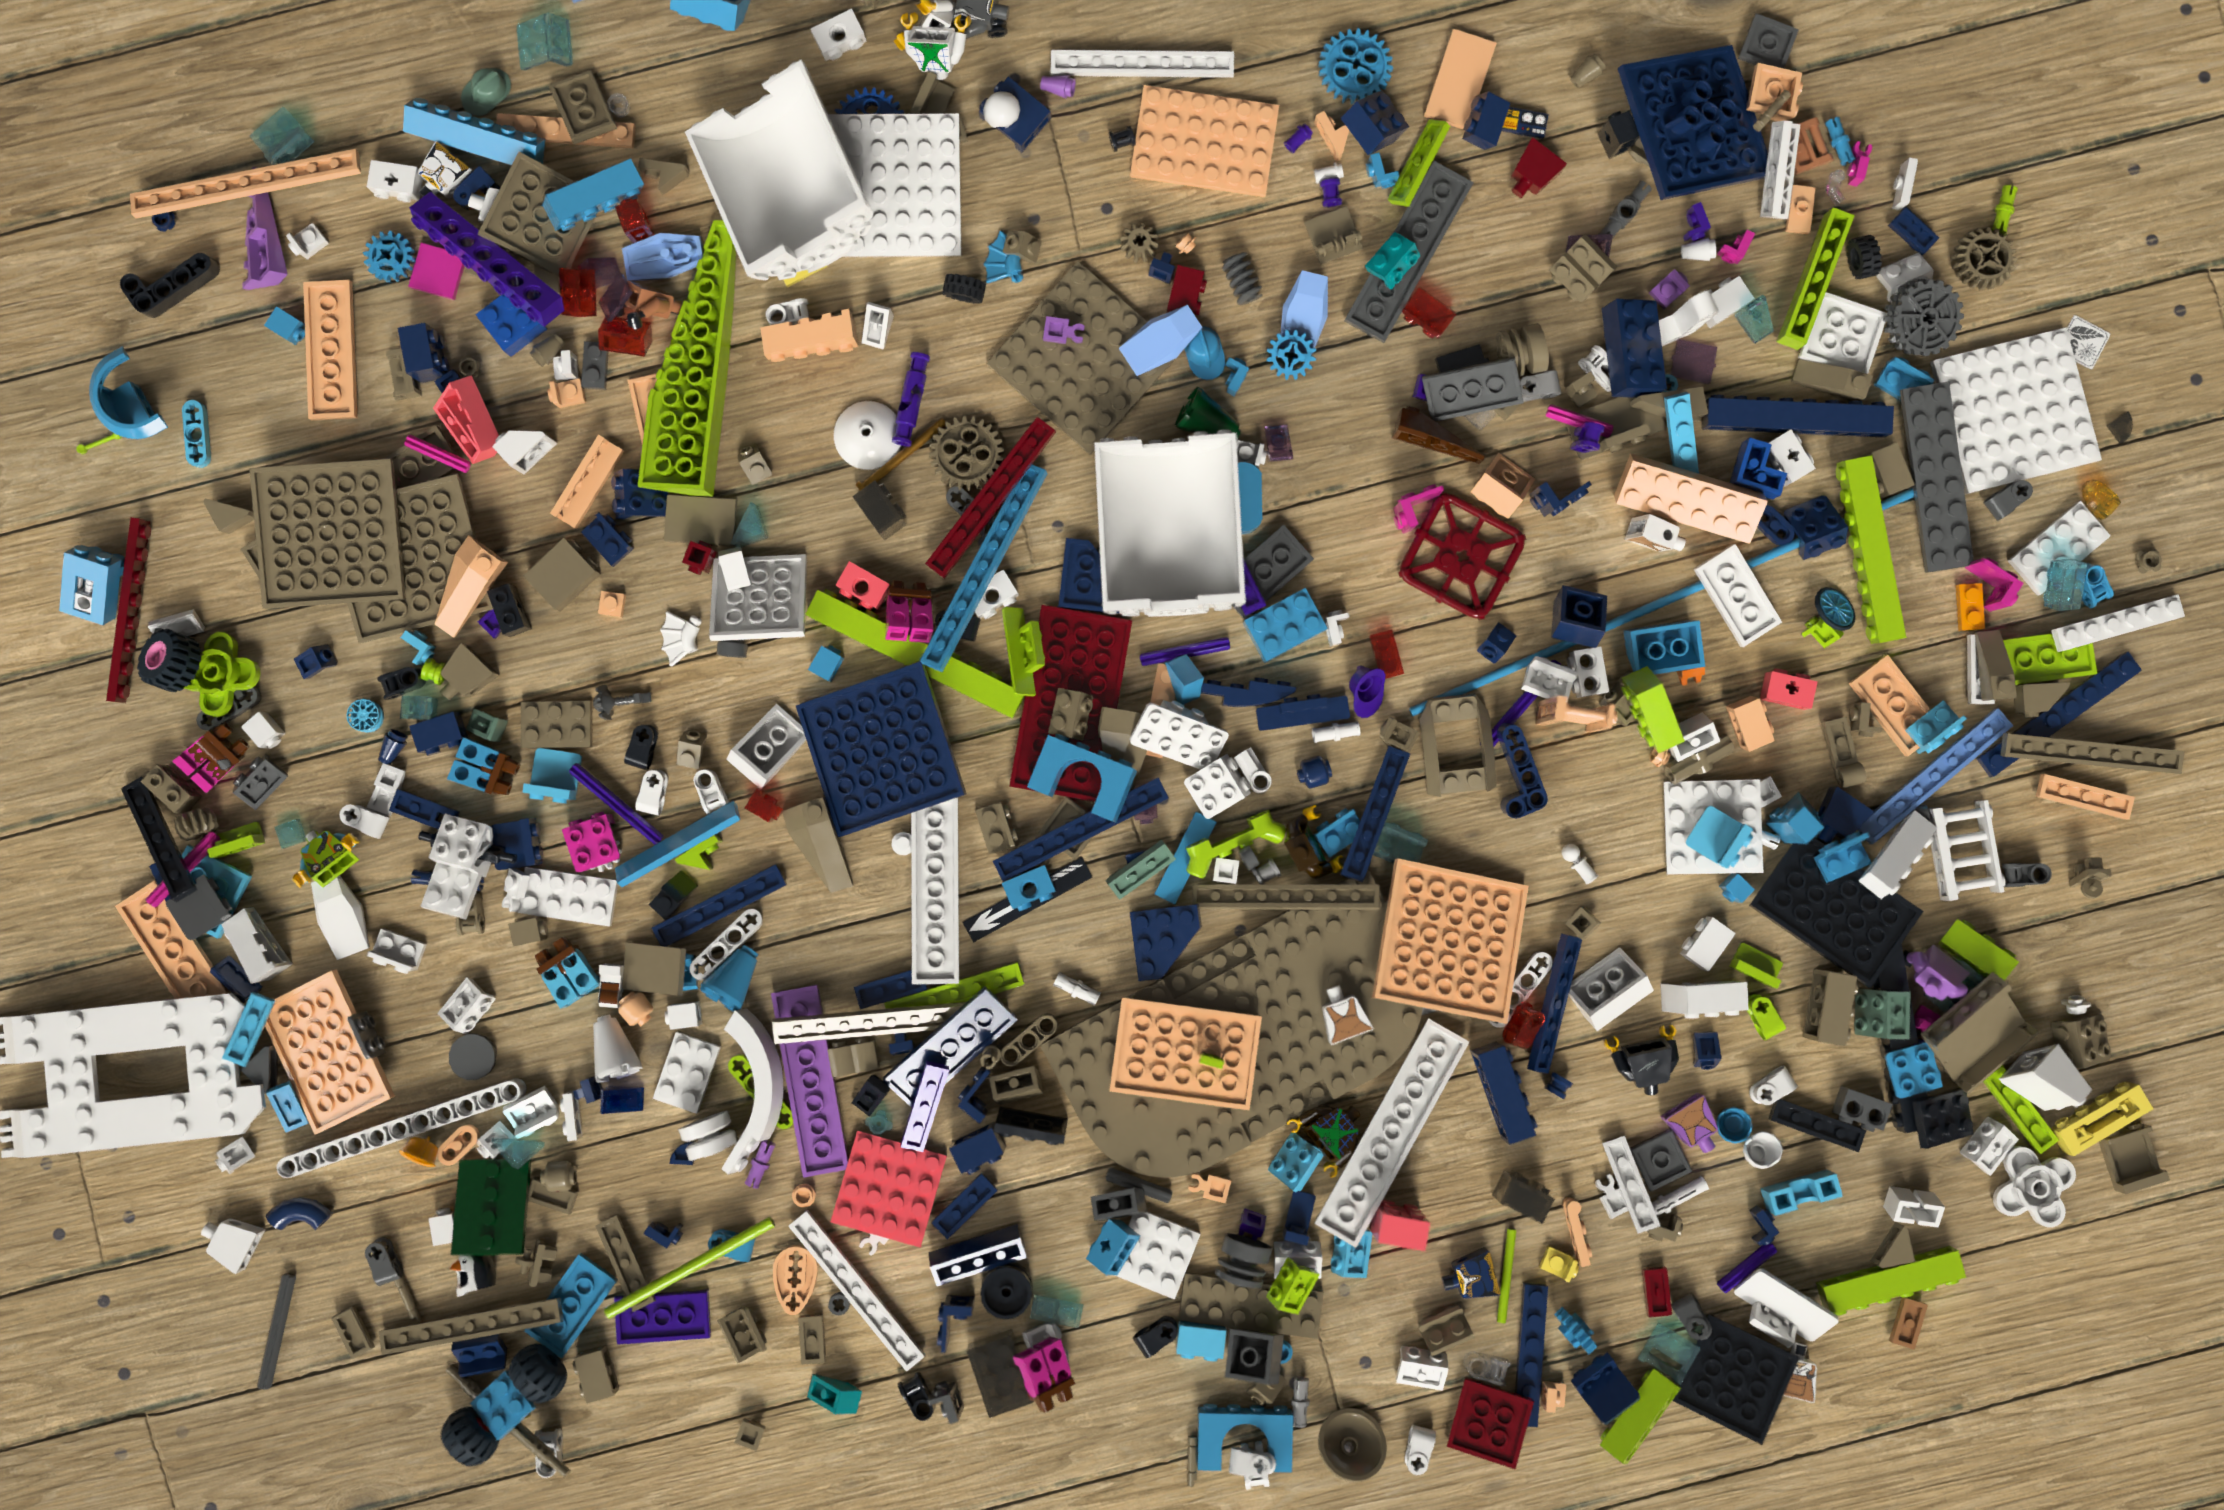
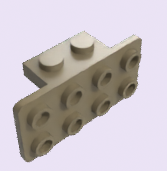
[1566,397,1665,460]

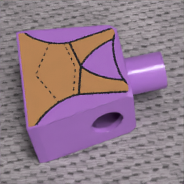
[1660,1093,1718,1153]

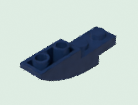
[1201,677,1296,707]

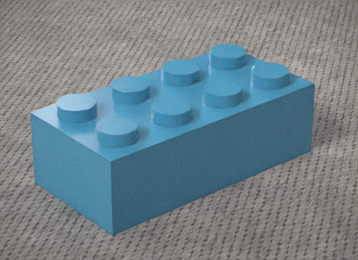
[542,159,644,231]

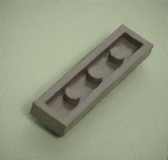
[595,1215,657,1312]

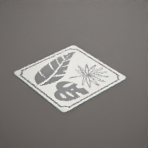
[2067,315,2110,369]

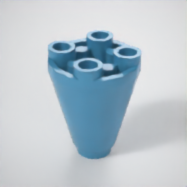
[700,945,759,1012]

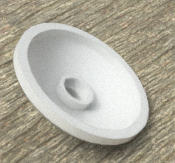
[834,401,901,470]

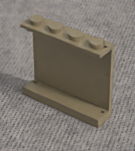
[1921,972,2039,1094]

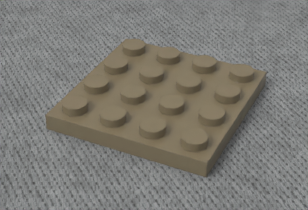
[478,152,597,280]

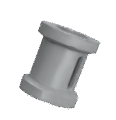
[1251,858,1282,885]

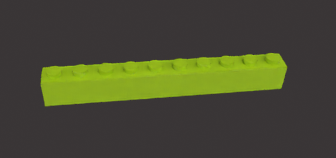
[805,589,1025,719]

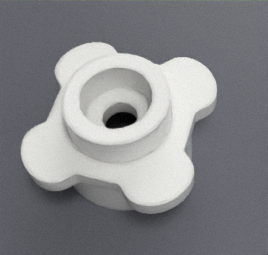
[2061,995,2091,1014]

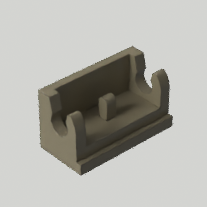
[386,348,422,401]

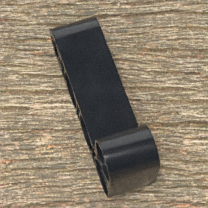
[120,253,220,318]

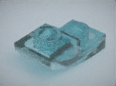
[1030,1294,1083,1328]

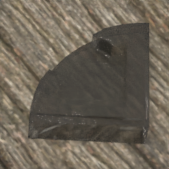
[2106,411,2133,444]

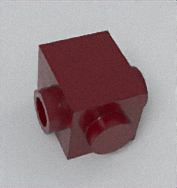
[682,540,717,575]

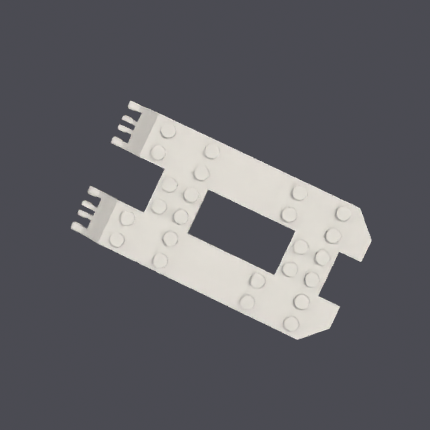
[0,993,266,1158]

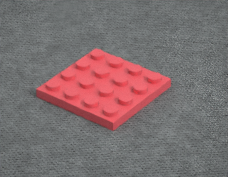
[831,1131,947,1248]

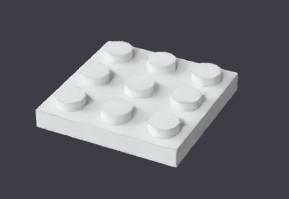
[1798,292,1888,374]
[1115,1211,1200,1300]

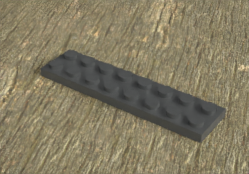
[1344,161,1474,343]
[1900,381,1974,573]

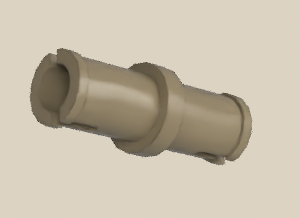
[981,1040,1003,1069]

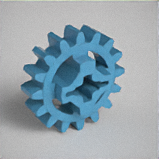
[363,231,416,283]
[1267,329,1316,380]
[1554,1307,1597,1354]

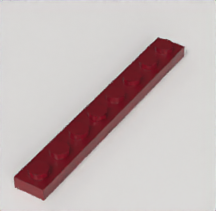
[925,417,1056,579]
[106,517,151,703]

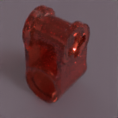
[1502,1001,1545,1049]

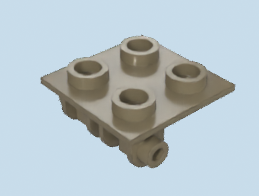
[1304,206,1363,265]

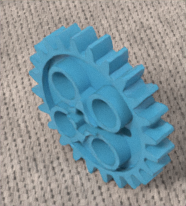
[1318,28,1393,105]

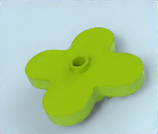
[184,632,261,717]

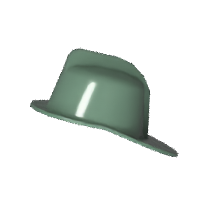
[461,68,511,116]

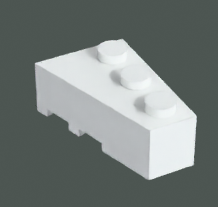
[221,907,292,983]
[1660,981,1749,1018]

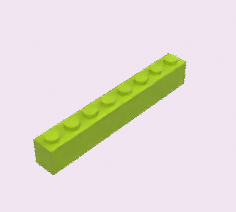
[1835,455,1907,644]

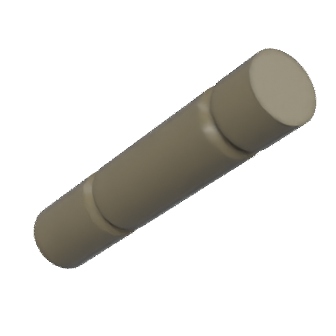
[1753,90,1791,132]
[394,1277,423,1323]
[1188,1435,1197,1487]

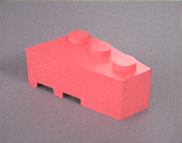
[433,375,499,464]

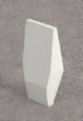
[311,875,370,960]

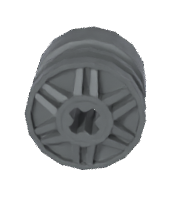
[1215,1233,1272,1288]

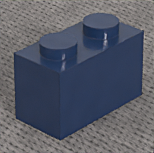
[1462,91,1510,150]
[409,712,468,756]

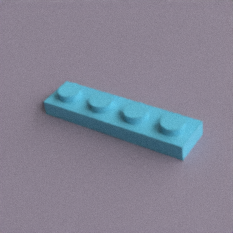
[1664,392,1699,474]

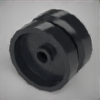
[980,1262,1033,1320]

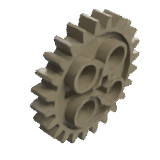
[929,416,1004,491]

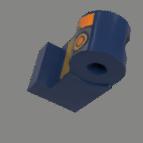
[453,166,501,210]

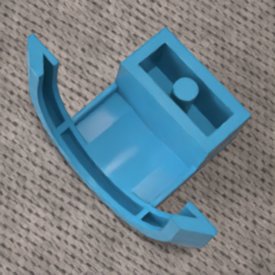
[89,346,168,439]

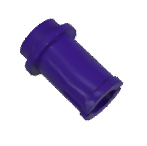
[1283,124,1313,154]

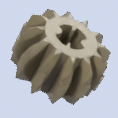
[1120,223,1159,263]
[174,808,219,841]

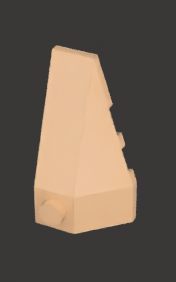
[435,535,508,638]

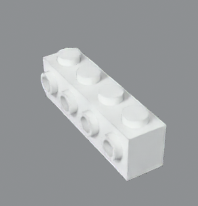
[1858,810,1937,899]

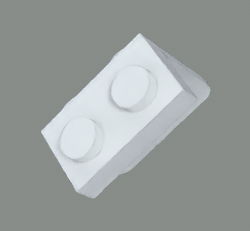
[1184,754,1251,819]

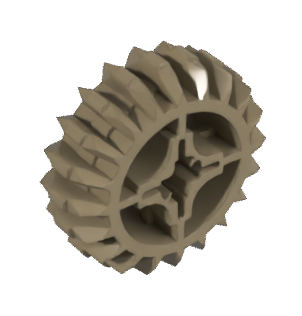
[1951,227,2018,291]

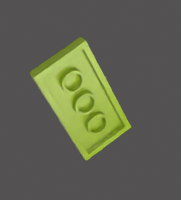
[2003,634,2097,685]

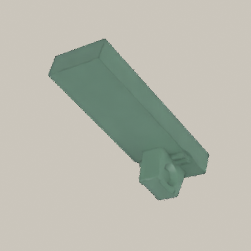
[1105,840,1176,900]

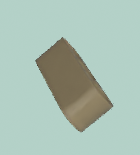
[1001,1013,1058,1066]

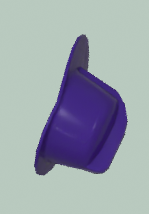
[1349,665,1386,718]

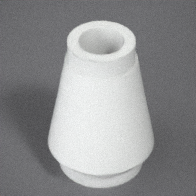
[1681,238,1716,261]

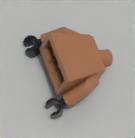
[610,281,682,329]

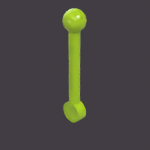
[76,433,122,454]

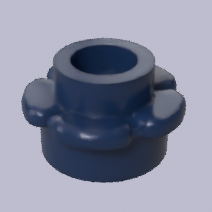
[152,212,175,232]

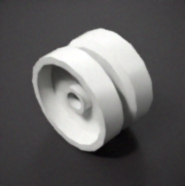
[678,1111,738,1161]

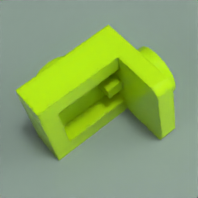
[1801,616,1844,648]

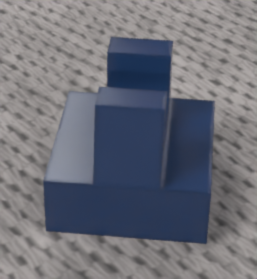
[1148,252,1175,284]
[889,1032,916,1056]
[573,1076,605,1104]

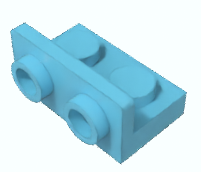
[1331,1229,1372,1278]

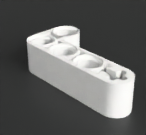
[1659,290,1719,346]

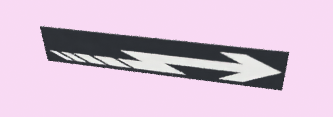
[962,857,1093,943]

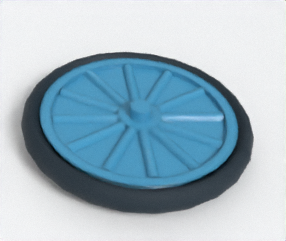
[1815,587,1856,631]

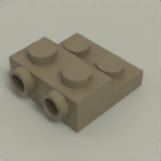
[1549,234,1617,302]

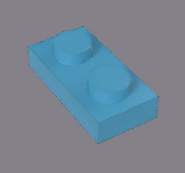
[266,1081,309,1133]

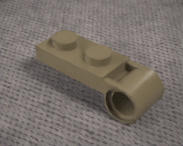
[1821,716,1867,788]

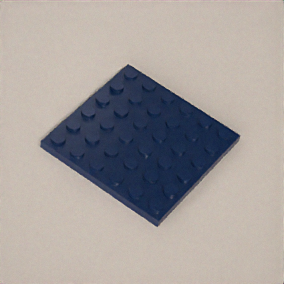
[796,661,967,838]

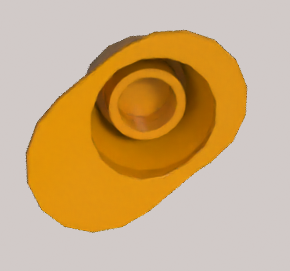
[399,1136,438,1167]

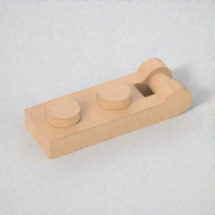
[1562,1197,1592,1267]

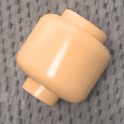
[618,991,653,1027]

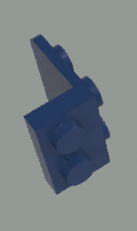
[611,469,668,519]
[1529,481,1592,517]
[1784,495,1848,560]
[491,818,543,870]
[1570,1352,1640,1425]

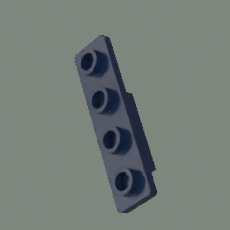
[1256,694,1350,731]

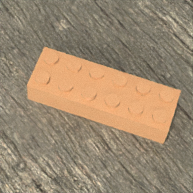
[1614,453,1768,544]

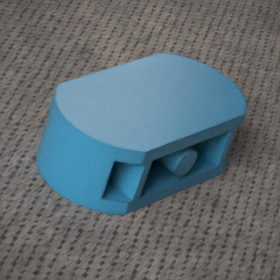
[1238,462,1262,534]

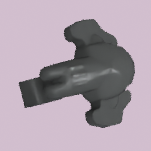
[593,685,652,720]

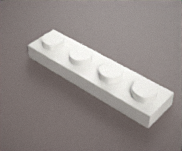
[1602,1136,1660,1234]

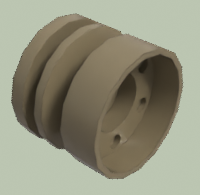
[1497,323,1549,377]

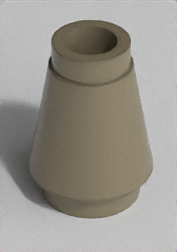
[1570,54,1606,88]
[529,334,565,367]

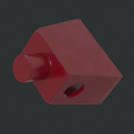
[1511,138,1567,198]

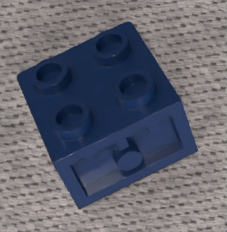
[958,1066,992,1124]
[937,1295,975,1353]

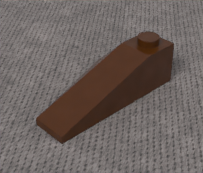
[1392,406,1485,464]

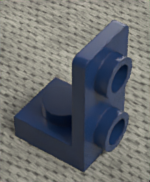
[1282,1191,1316,1246]

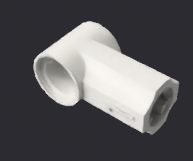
[1234,747,1271,793]

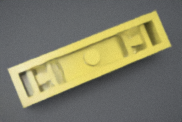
[2050,1081,2153,1156]

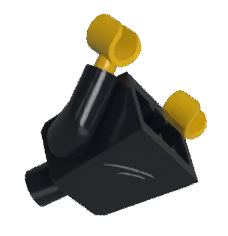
[1604,1025,1679,1095]

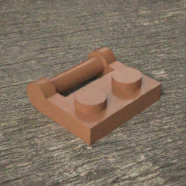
[1789,117,1834,175]

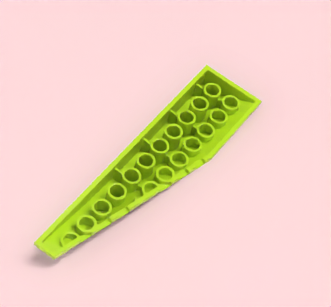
[638,220,736,497]

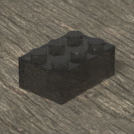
[966,1329,1034,1418]

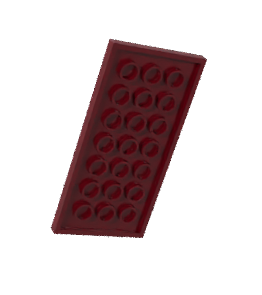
[1009,605,1132,802]

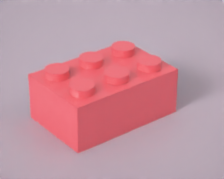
[1369,1199,1430,1251]

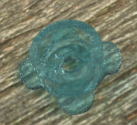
[865,1110,893,1137]

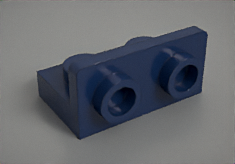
[581,512,634,567]
[451,1334,507,1377]

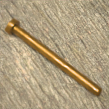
[855,419,946,497]

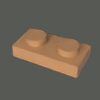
[1889,1297,1928,1350]

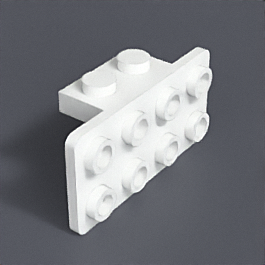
[1130,700,1229,769]
[1734,1268,1839,1348]

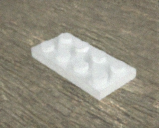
[2007,501,2111,596]
[1693,544,1782,647]
[518,867,618,926]

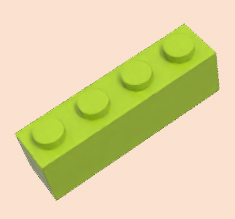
[1600,1369,1681,1464]

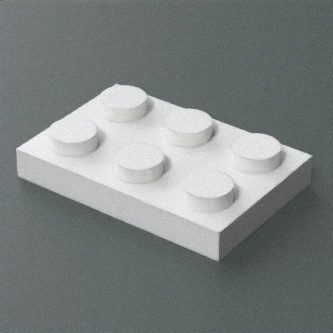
[653,1032,721,1114]

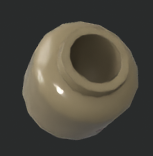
[540,1160,577,1192]

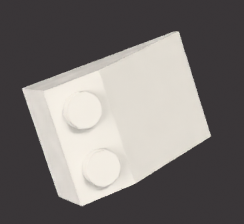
[727,704,806,789]

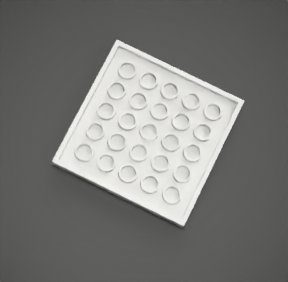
[828,114,962,257]
[1930,327,2102,494]

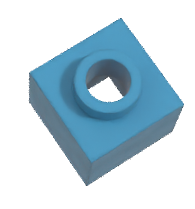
[1719,873,1755,903]

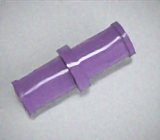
[745,1140,776,1189]

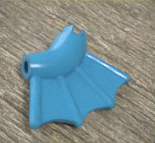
[983,230,1023,283]

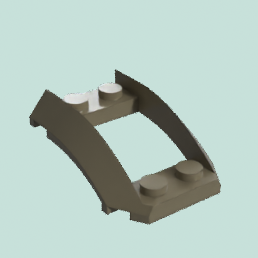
[1419,693,1496,797]

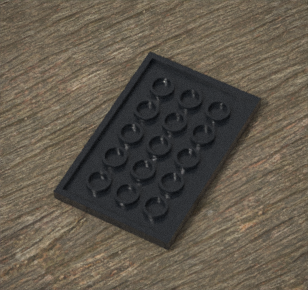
[1749,837,1924,988]

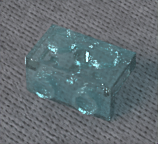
[1373,822,1428,864]

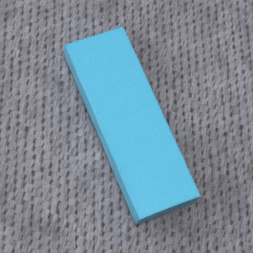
[222,992,276,1067]

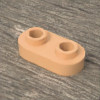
[437,1124,480,1166]

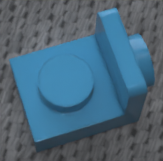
[1225,357,1249,397]

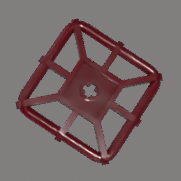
[1398,492,1527,620]

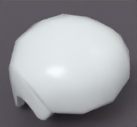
[983,91,1020,128]
[1743,1131,1783,1169]

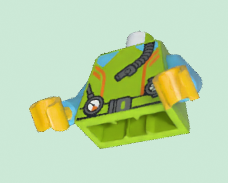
[292,831,360,888]

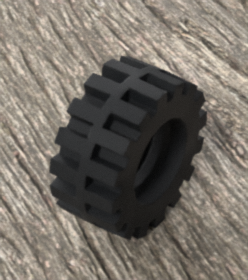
[1847,235,1882,280]
[942,274,986,304]

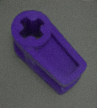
[1570,422,1605,453]

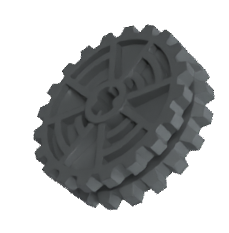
[1883,279,1964,356]

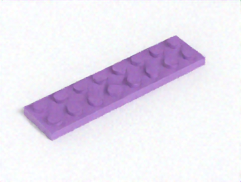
[771,985,849,1178]

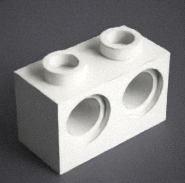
[1567,646,1609,698]

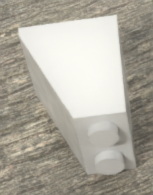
[1999,1044,2092,1111]

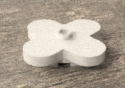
[1993,1146,2076,1227]

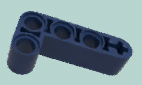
[1497,723,1548,819]

